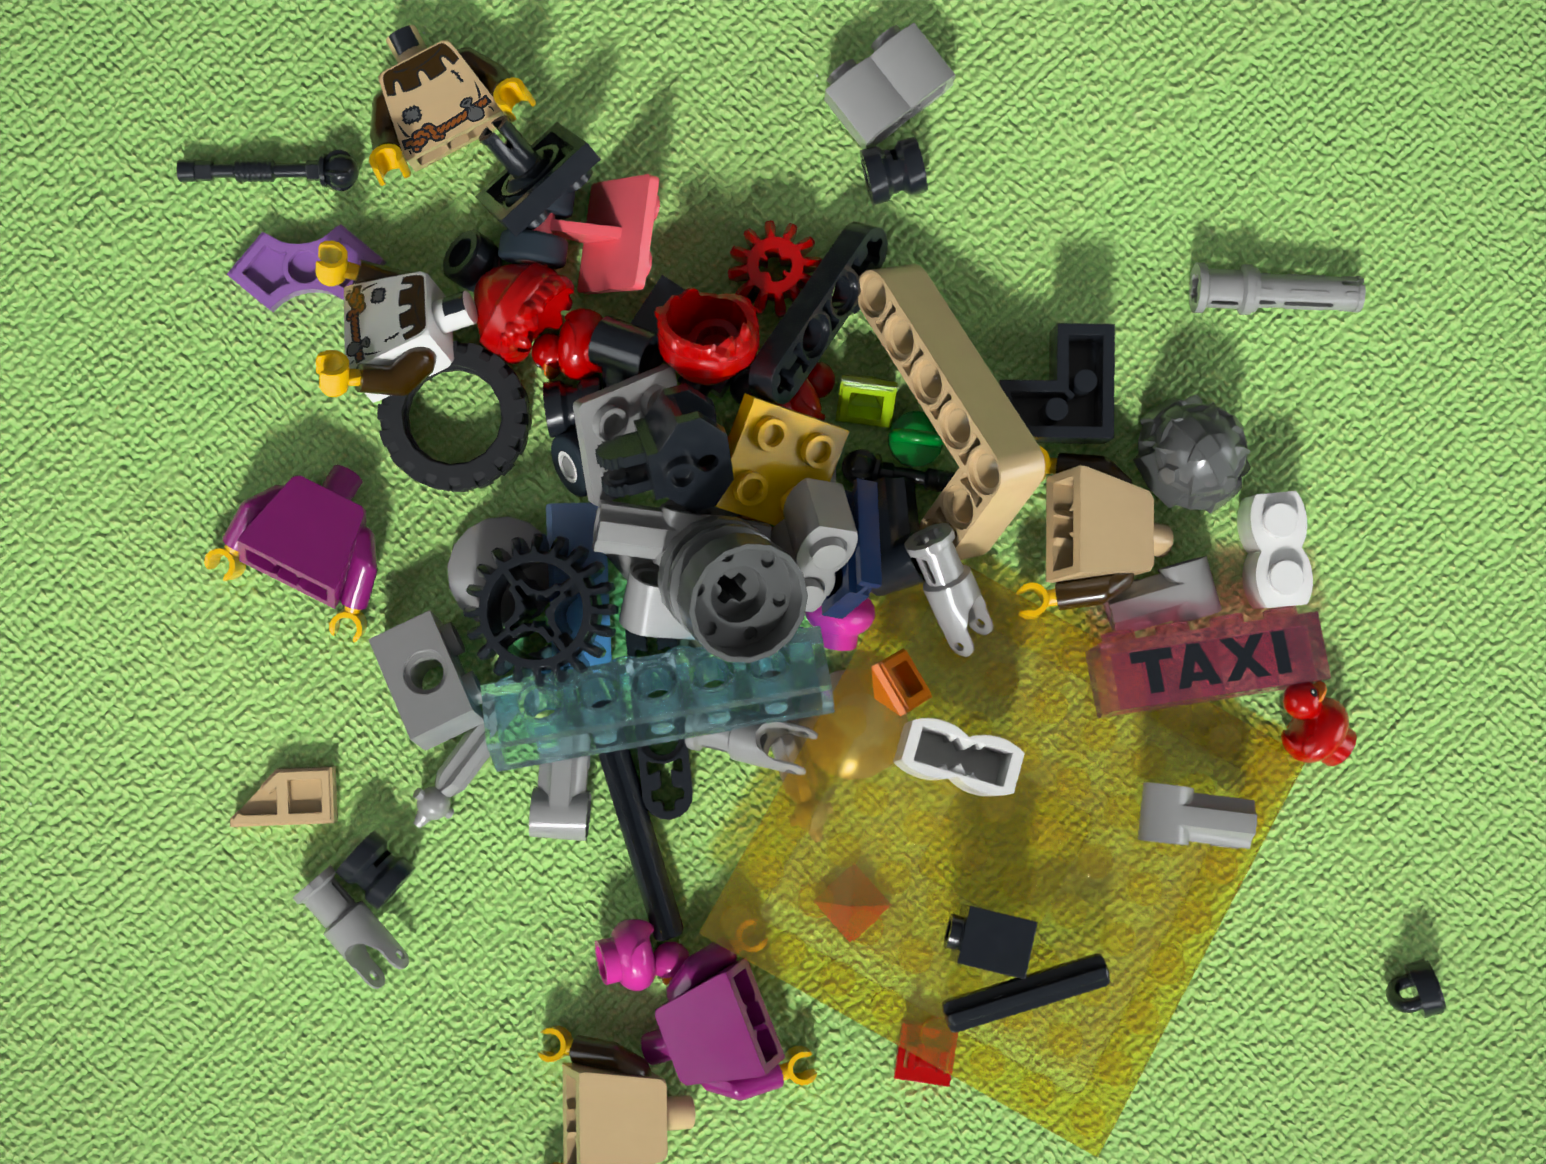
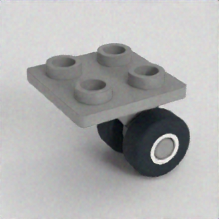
[551,364,677,506]

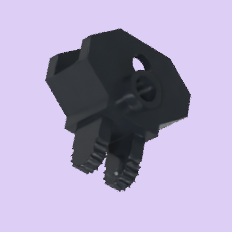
[595,383,734,513]

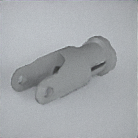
[904,523,993,657]
[685,700,818,775]
[293,865,409,989]

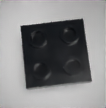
[475,115,601,237]

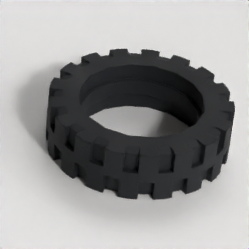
[377,341,532,492]

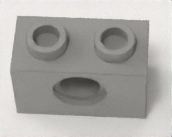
[368,610,487,751]

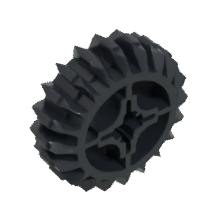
[463,533,619,688]

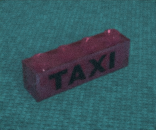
[1085,606,1331,719]

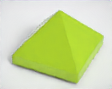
[835,375,898,428]

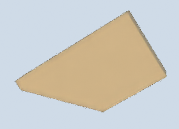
[230,766,338,827]

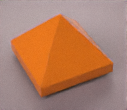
[871,648,932,717]

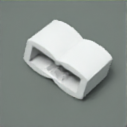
[1237,491,1313,609]
[893,718,1025,796]

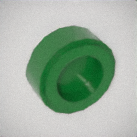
[888,411,944,468]

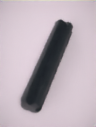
[942,953,1110,1033]

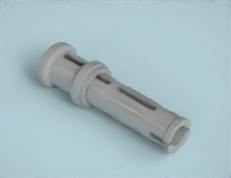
[1189,262,1366,315]

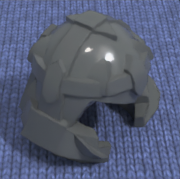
[1133,394,1251,514]

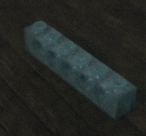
[480,626,835,772]

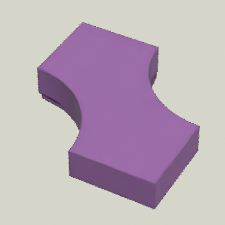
[227,224,387,312]

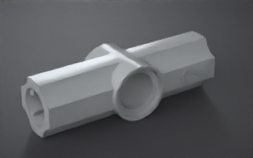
[592,500,771,566]

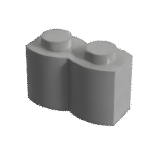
[824,23,956,149]
[771,478,858,612]

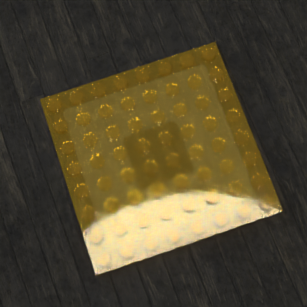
[699,563,1305,1158]

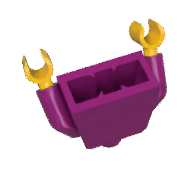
[204,465,378,642]
[641,918,817,1101]

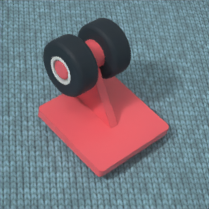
[498,174,660,295]

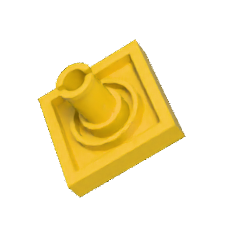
[715,393,849,526]

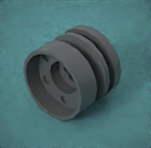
[657,515,808,663]

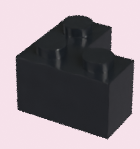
[998,323,1115,444]

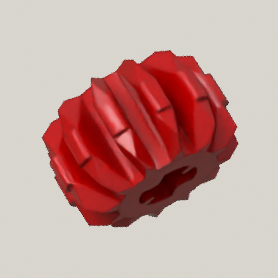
[728,220,822,318]

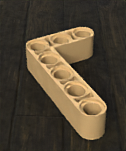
[858,264,1045,560]

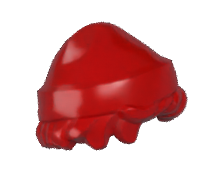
[473,263,574,364]
[655,287,760,386]

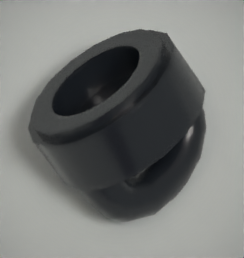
[443,229,502,293]
[1386,959,1446,1018]

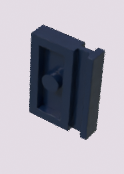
[822,478,882,619]

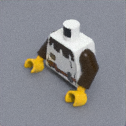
[315,241,478,403]

